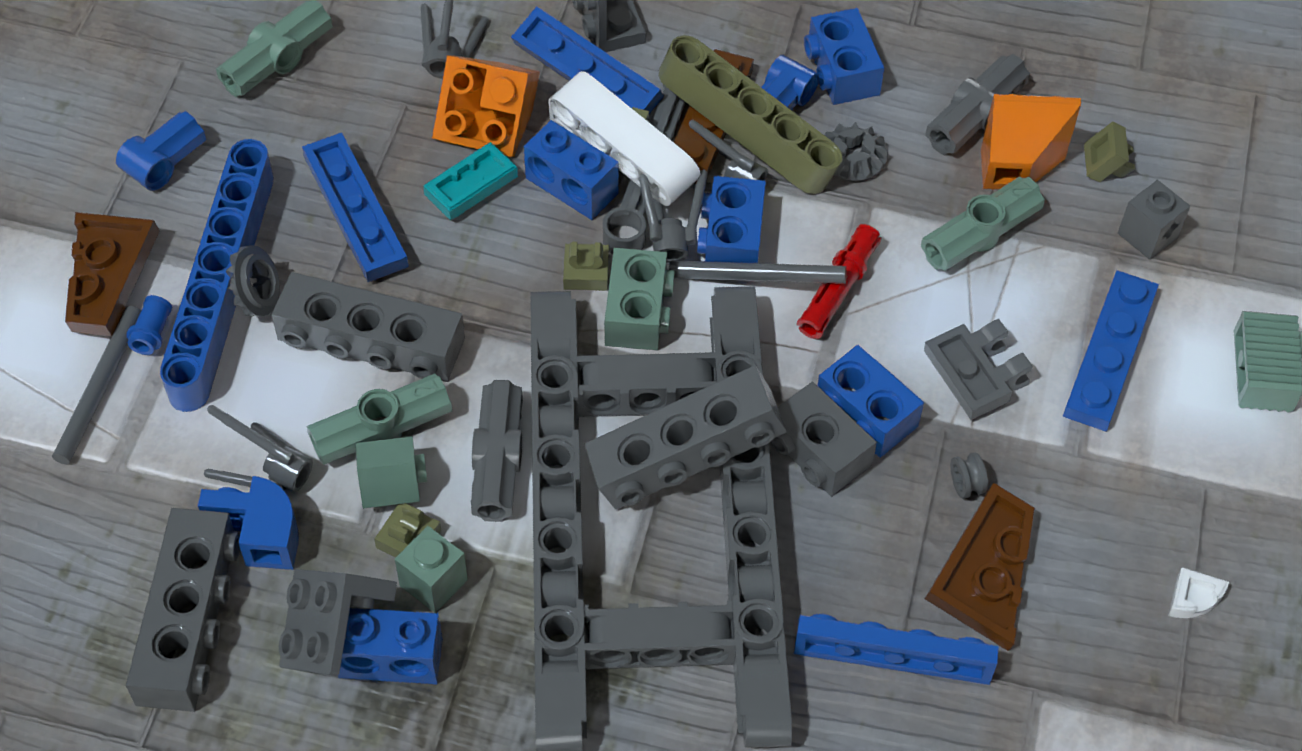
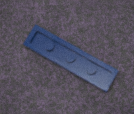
[511,6,664,114]
[302,132,409,282]
[1062,270,1159,432]
[794,614,999,685]

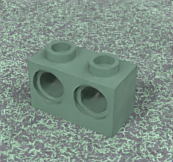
[604,248,675,351]

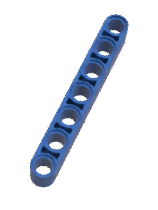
[160,139,274,412]

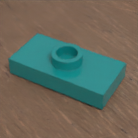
[423,142,518,221]

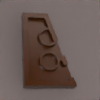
[65,212,160,337]
[924,483,1035,651]

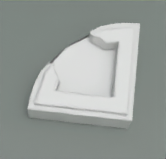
[1168,568,1229,618]

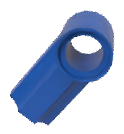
[761,55,820,110]
[116,111,206,191]

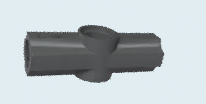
[925,54,1030,155]
[470,380,523,522]

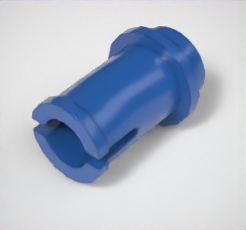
[126,295,172,355]

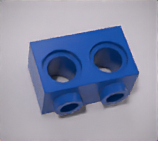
[804,8,884,105]
[524,120,619,220]
[697,176,766,263]
[817,345,924,458]
[338,608,443,684]

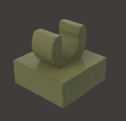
[1084,121,1135,182]
[563,241,609,291]
[374,503,442,558]

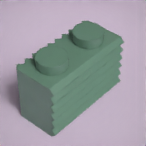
[1234,311,1302,413]

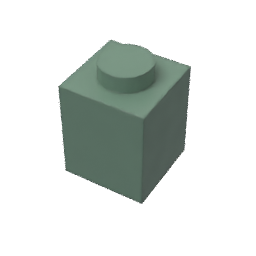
[356,436,427,509]
[395,526,468,613]

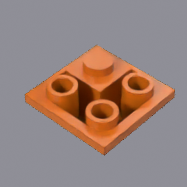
[432,55,540,157]
[981,94,1081,189]

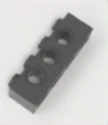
[271,272,465,382]
[584,365,787,510]
[126,508,240,712]

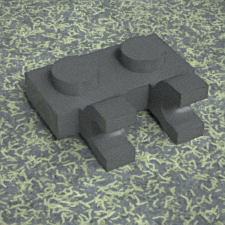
[924,318,1033,420]

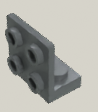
[572,0,646,52]
[279,569,397,676]

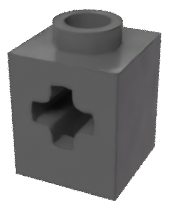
[1118,179,1190,260]

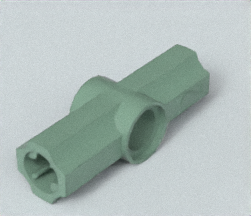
[216,0,332,98]
[921,176,1045,271]
[306,374,452,465]

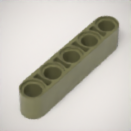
[659,35,842,194]

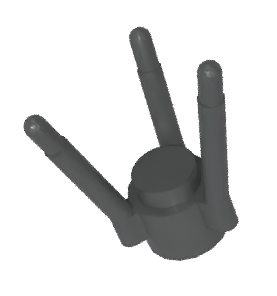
[421,0,489,79]
[689,120,768,193]
[639,170,707,263]
[204,405,313,492]

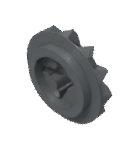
[825,122,888,181]
[226,245,280,317]

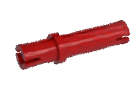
[796,224,882,339]

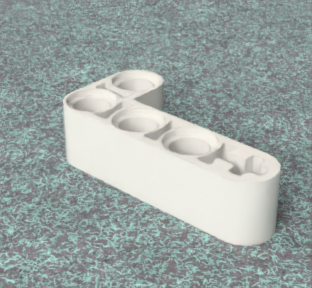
[548,71,701,206]

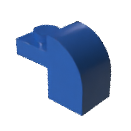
[198,476,299,570]

